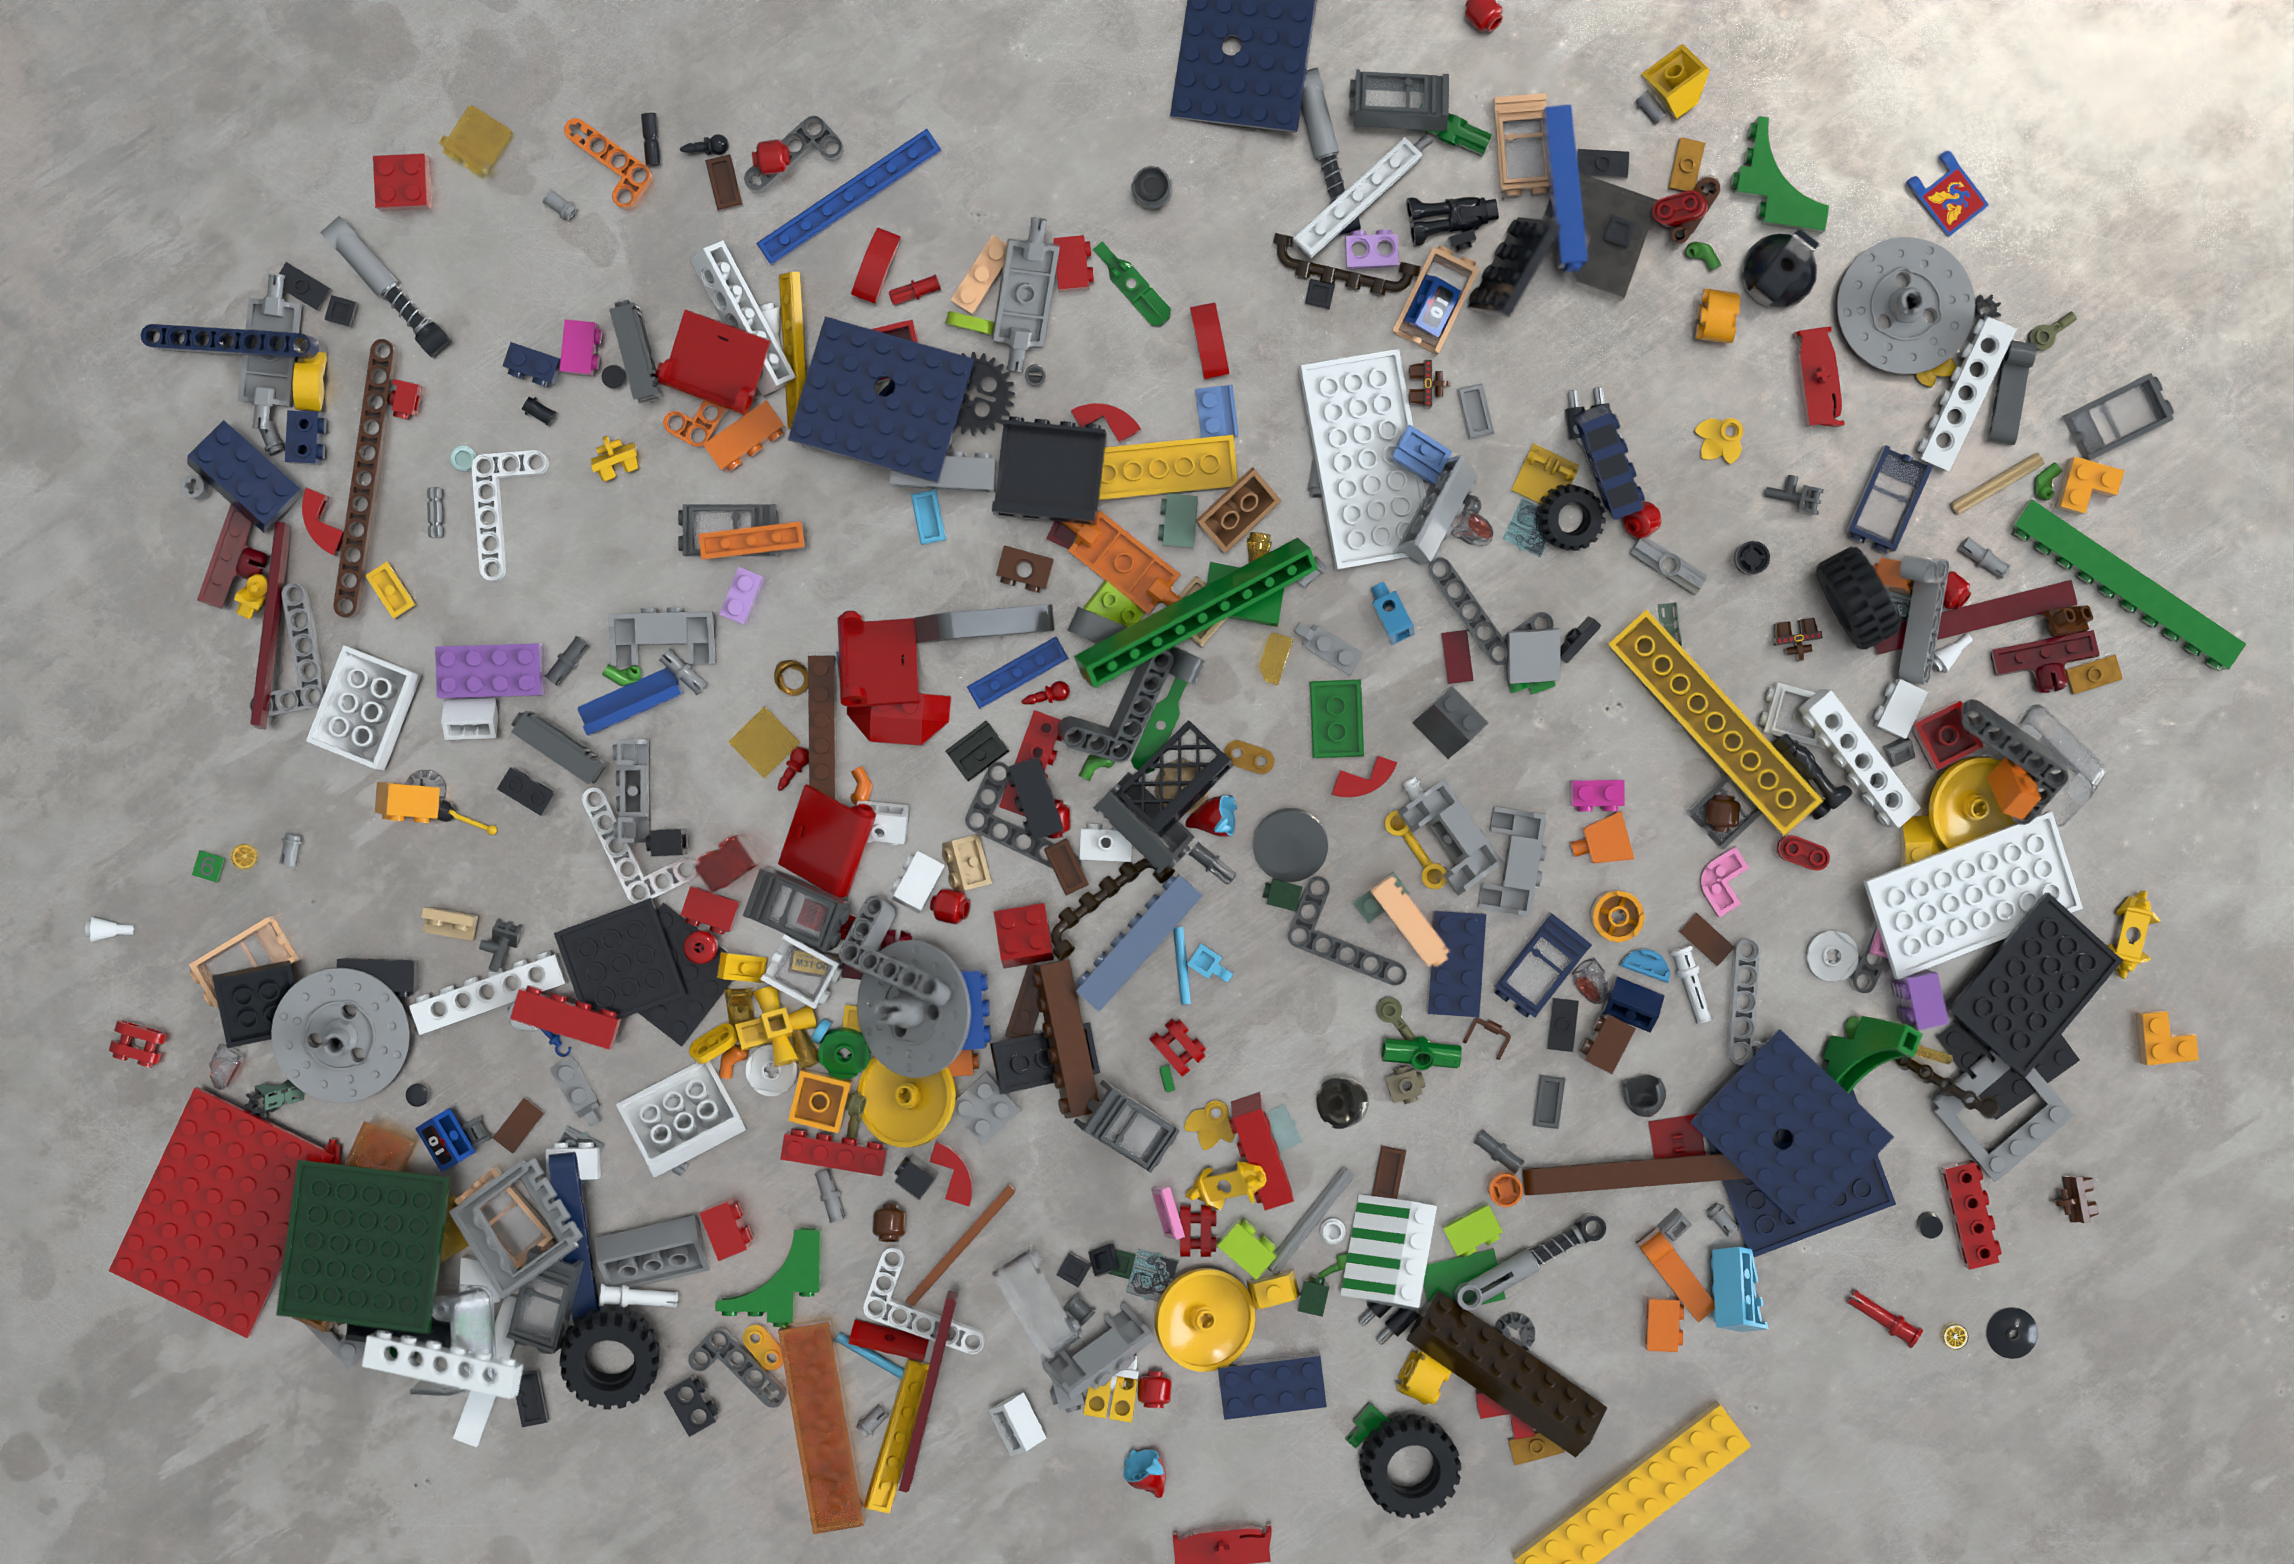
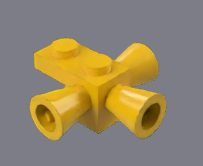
[734,986,817,1067]

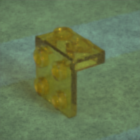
[438,105,512,175]

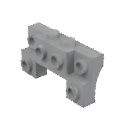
[609,607,716,666]
[612,739,649,843]
[1398,779,1503,896]
[1478,806,1547,917]
[1041,1303,1154,1400]

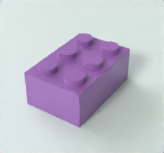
[1892,969,1949,1030]

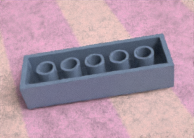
[1076,874,1203,1012]

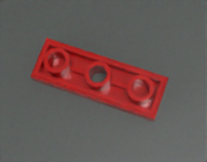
[848,1320,929,1362]

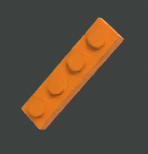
[698,521,805,560]

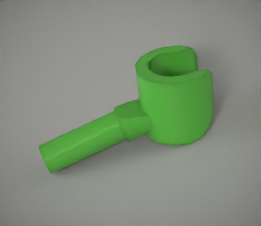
[1318,1253,1348,1278]

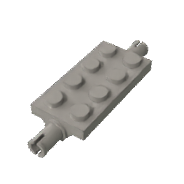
[992,217,1060,372]
[238,274,302,430]

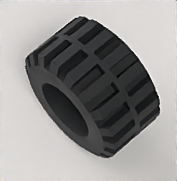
[1536,484,1606,551]

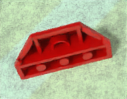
[847,694,951,745]

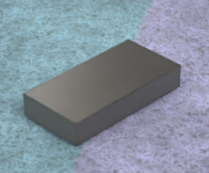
[1532,1074,1566,1129]

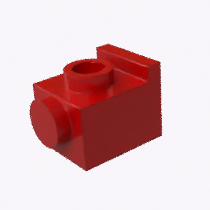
[389,379,422,420]

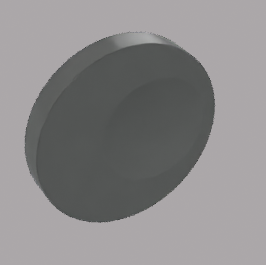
[1253,808,1328,882]

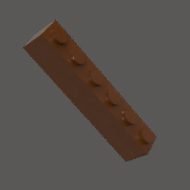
[808,655,837,801]
[1032,959,1099,1118]

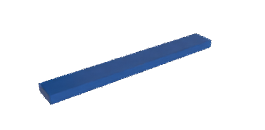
[756,128,942,265]

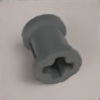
[461,1116,492,1148]
[1062,1293,1096,1327]

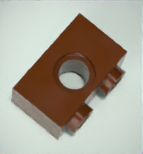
[996,545,1054,593]

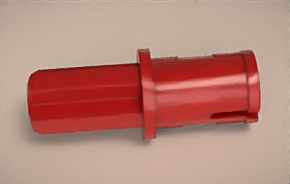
[889,274,941,305]

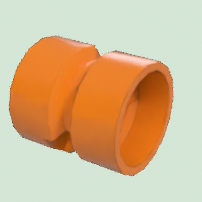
[1487,1171,1523,1207]

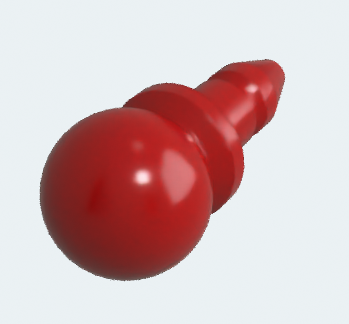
[1021,681,1070,705]
[777,747,809,791]

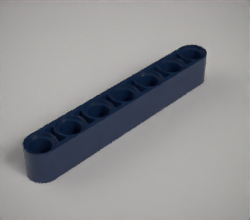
[140,324,319,359]
[549,1152,600,1323]

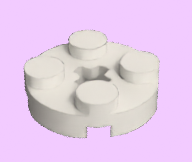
[1806,930,1859,982]
[746,1044,798,1096]

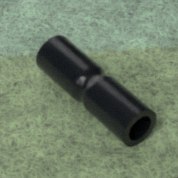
[641,113,661,166]

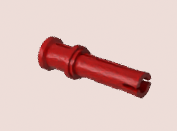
[1847,1290,1923,1349]

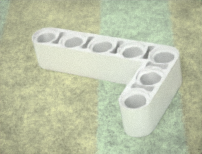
[472,450,550,581]
[582,788,699,904]
[863,1245,985,1354]

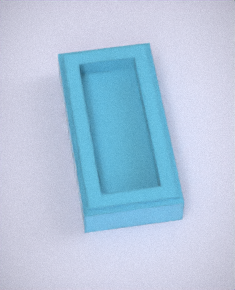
[911,489,946,545]

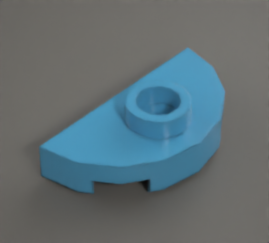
[1619,949,1670,983]

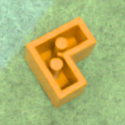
[2055,457,2125,515]
[375,782,440,823]
[2136,1010,2199,1065]

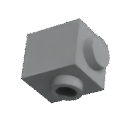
[1050,1380,1085,1413]

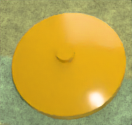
[1929,756,2016,849]
[857,1056,956,1147]
[1155,1268,1256,1372]

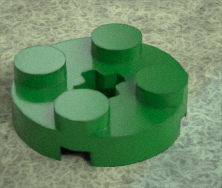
[818,1027,870,1079]

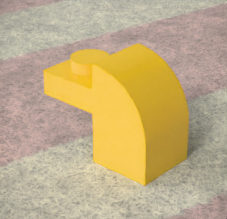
[293,351,327,411]

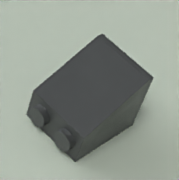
[1412,686,1488,759]

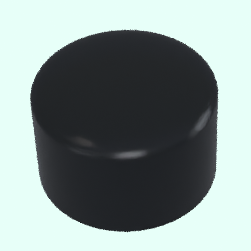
[601,365,626,388]
[406,1083,431,1107]
[1917,1212,1943,1239]

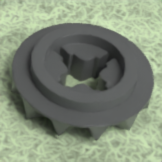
[1495,1313,1535,1351]

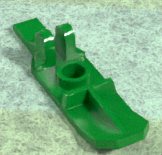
[1093,241,1171,326]
[1131,677,1188,774]

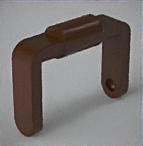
[1463,1018,1511,1060]

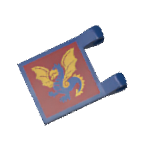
[1906,150,1989,237]

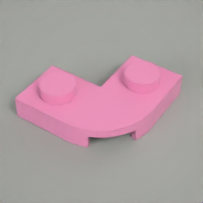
[1701,846,1749,918]

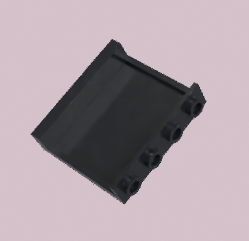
[992,416,1107,525]

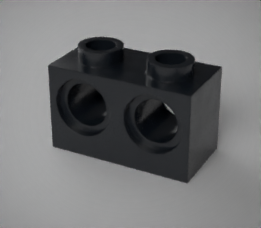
[497,767,558,816]
[646,828,688,857]
[664,1374,719,1437]

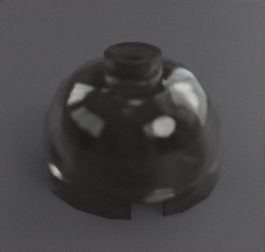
[1316,1077,1369,1129]

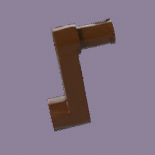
[1670,174,1720,244]

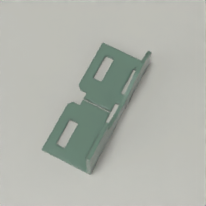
[1658,602,1683,646]
[254,1080,304,1111]

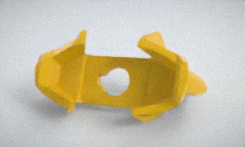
[2108,891,2160,979]
[1185,1161,1266,1210]

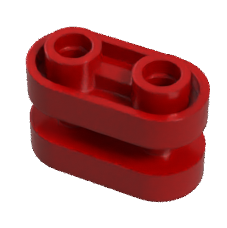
[1653,190,1708,227]
[1776,835,1830,871]
[1149,1018,1206,1077]
[109,1020,167,1068]
[1180,1205,1217,1257]

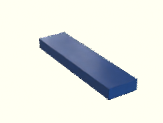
[967,636,1069,709]

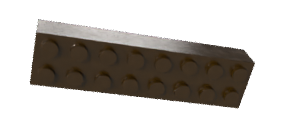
[1406,1290,1608,1458]

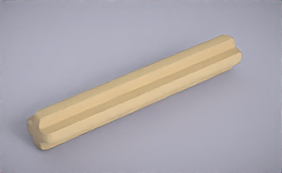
[1951,453,2044,514]

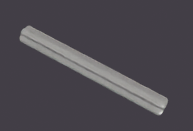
[1267,1167,1354,1274]

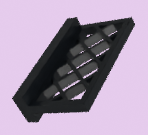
[1116,720,1234,838]

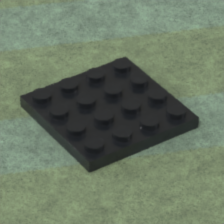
[1468,217,1561,318]
[554,898,687,1018]
[638,902,733,1047]
[1935,1019,2080,1120]

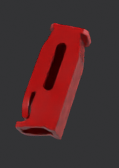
[1794,326,1845,427]
[1172,1523,1272,1564]

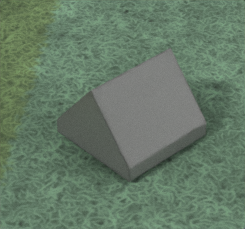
[1883,737,1915,767]
[1658,1208,1692,1242]

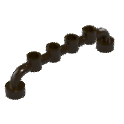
[1273,233,1421,295]
[1051,858,1175,961]
[1894,1057,2000,1119]

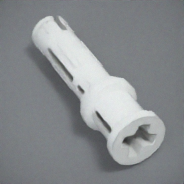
[1670,945,1713,1024]
[598,1283,678,1308]

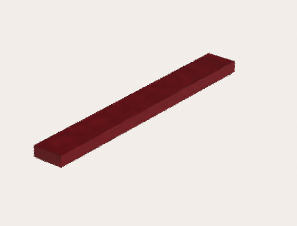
[250,522,291,730]
[1874,580,2078,655]
[899,1291,958,1493]

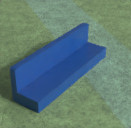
[578,668,683,736]

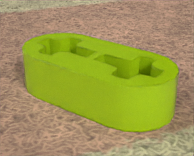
[945,311,994,336]

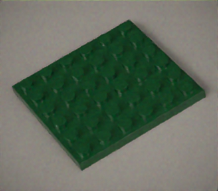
[276,1160,451,1334]

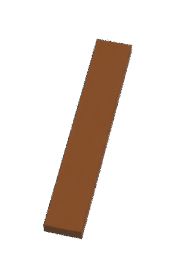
[905,1183,1016,1306]

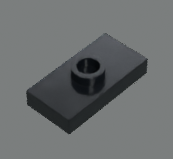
[1577,149,1630,178]
[279,262,332,311]
[1560,616,1601,663]
[1547,998,1579,1052]
[516,1371,548,1428]

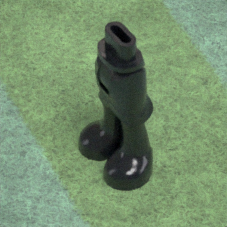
[1406,197,1499,246]
[1772,733,1853,820]

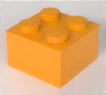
[788,1069,852,1133]

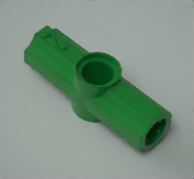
[1419,104,1492,156]
[1381,1037,1462,1070]

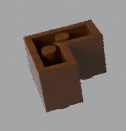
[1579,1013,1636,1074]

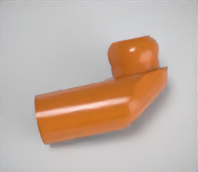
[850,766,872,805]
[719,1045,748,1079]

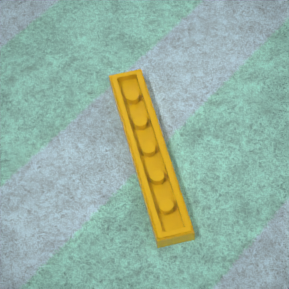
[779,272,806,429]
[864,1359,930,1514]

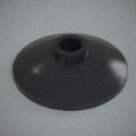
[1986,1307,2038,1359]

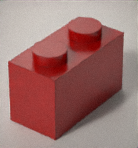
[1053,235,1094,292]
[680,886,741,935]

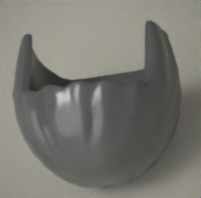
[1131,166,1173,209]
[1623,1075,1666,1117]

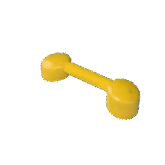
[1385,810,1447,889]

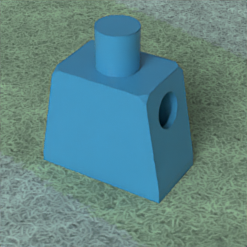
[1371,582,1415,645]

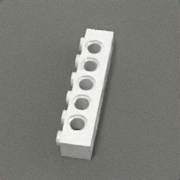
[690,241,796,396]
[1917,315,2017,472]
[1799,689,1921,828]
[409,951,568,1035]
[362,1330,523,1399]

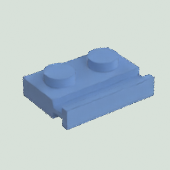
[1195,384,1239,438]
[1390,425,1452,484]

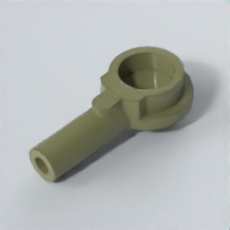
[2030,311,2077,350]
[1376,997,1416,1041]
[845,1091,867,1138]

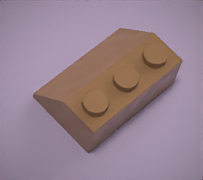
[1196,467,1281,553]

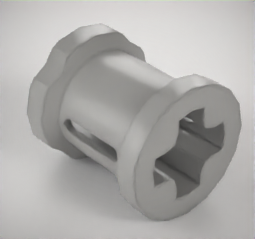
[181,475,209,499]

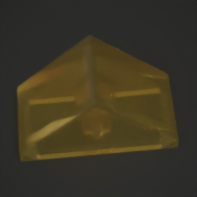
[725,986,756,1027]

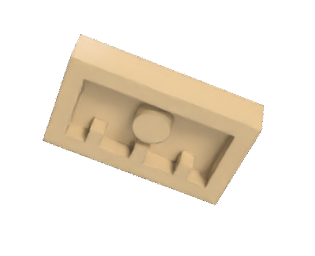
[942,834,992,892]
[421,907,478,941]

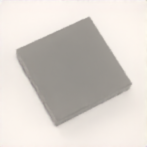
[1507,628,1561,684]

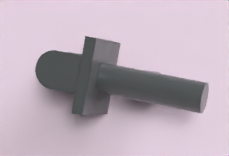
[1765,475,1824,515]
[479,918,523,972]

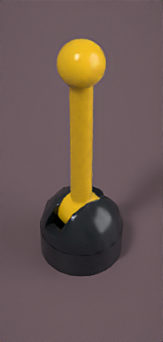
[437,800,497,835]

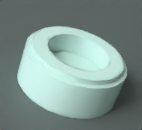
[450,446,477,472]

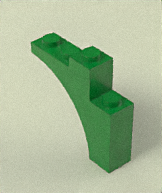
[1731,116,1829,233]
[1823,1016,1923,1094]
[715,1227,822,1327]

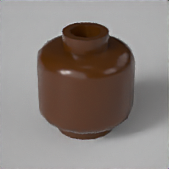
[1705,794,1741,832]
[872,1204,907,1242]

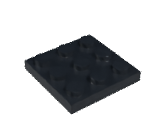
[212,960,295,1048]

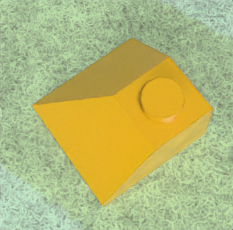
[1641,43,1710,119]
[1900,816,1947,867]

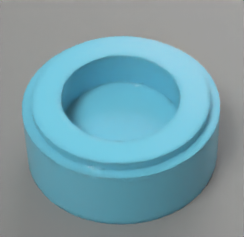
[811,1018,832,1045]

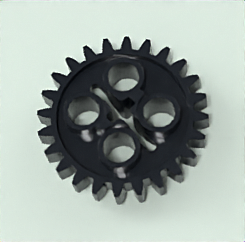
[954,352,1015,436]

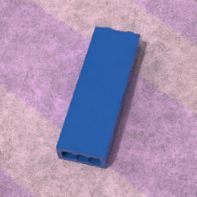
[1541,104,1588,272]

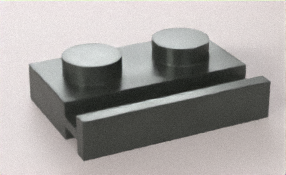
[945,720,1009,782]

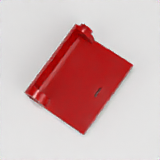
[655,309,771,415]
[837,611,919,707]
[778,784,876,897]

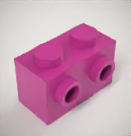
[560,319,602,376]
[1570,780,1625,812]

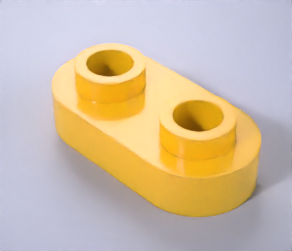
[689,1023,738,1064]
[742,1324,785,1370]

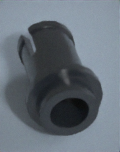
[522,396,556,426]

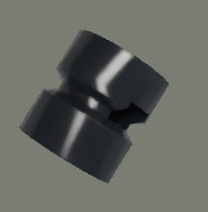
[1732,541,1770,576]

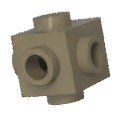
[1385,1065,1426,1104]

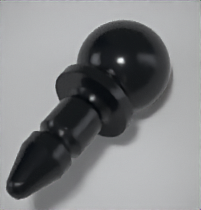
[680,134,729,155]

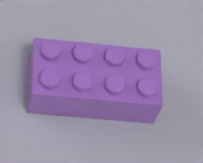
[435,643,544,699]

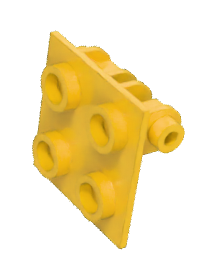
[1511,443,1580,504]

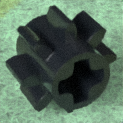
[1974,294,2001,320]
[244,1088,276,1119]

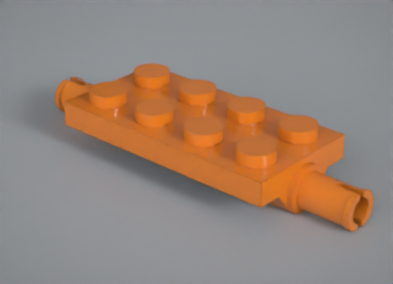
[1062,511,1182,615]

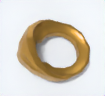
[774,660,808,696]

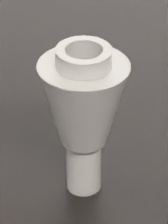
[758,303,782,350]
[1932,633,1973,673]
[85,916,134,942]

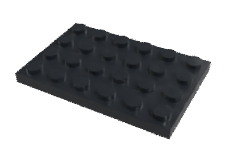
[1947,892,2123,1078]

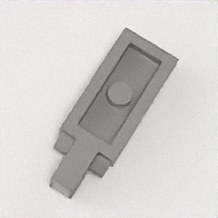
[1294,622,1364,675]
[549,1055,601,1126]

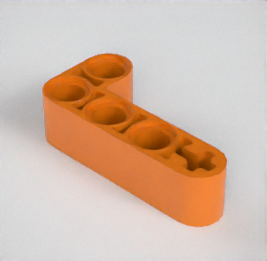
[564,118,653,210]
[663,400,728,448]
[1637,1228,1715,1323]

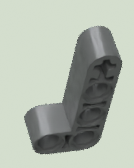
[744,116,844,193]
[1988,340,2037,445]
[688,1327,786,1408]

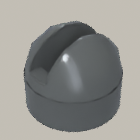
[1025,364,1046,386]
[1462,495,1481,516]

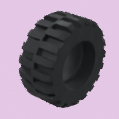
[1816,547,1900,650]
[559,1305,660,1410]
[1359,1414,1462,1519]

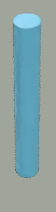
[1173,927,1191,1005]
[835,1332,904,1379]

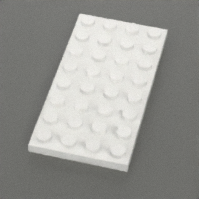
[1298,349,1426,570]
[1863,811,2083,980]

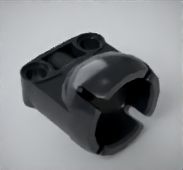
[1742,228,1820,308]

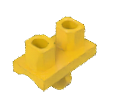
[590,435,638,482]
[234,574,268,619]

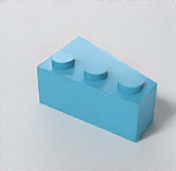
[1711,1247,1768,1332]

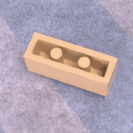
[951,235,1007,317]

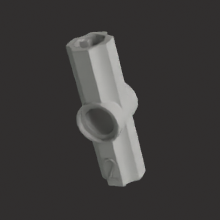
[1630,537,1708,595]

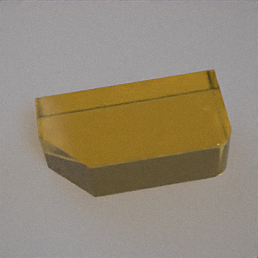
[1259,633,1293,686]

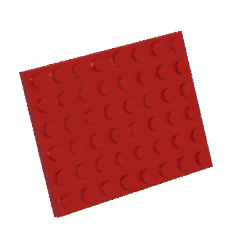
[109,1087,335,1338]

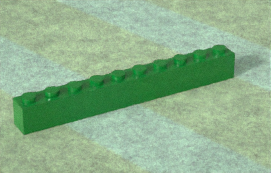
[2010,500,2246,671]
[1074,538,1318,688]

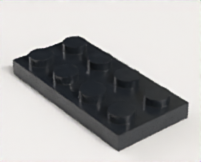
[990,1023,1100,1094]

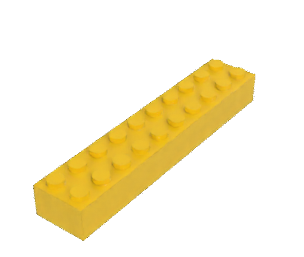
[1608,609,1823,837]
[1512,1401,1751,1564]

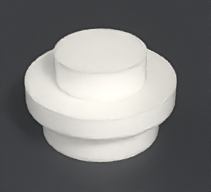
[1320,1218,1346,1244]

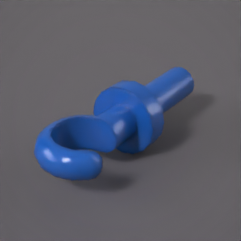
[539,1028,571,1057]

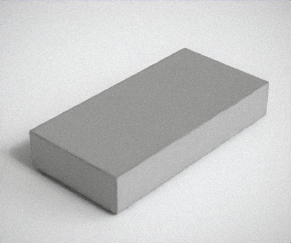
[1457,383,1494,439]

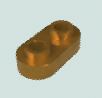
[1224,740,1274,774]

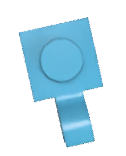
[1187,943,1233,983]

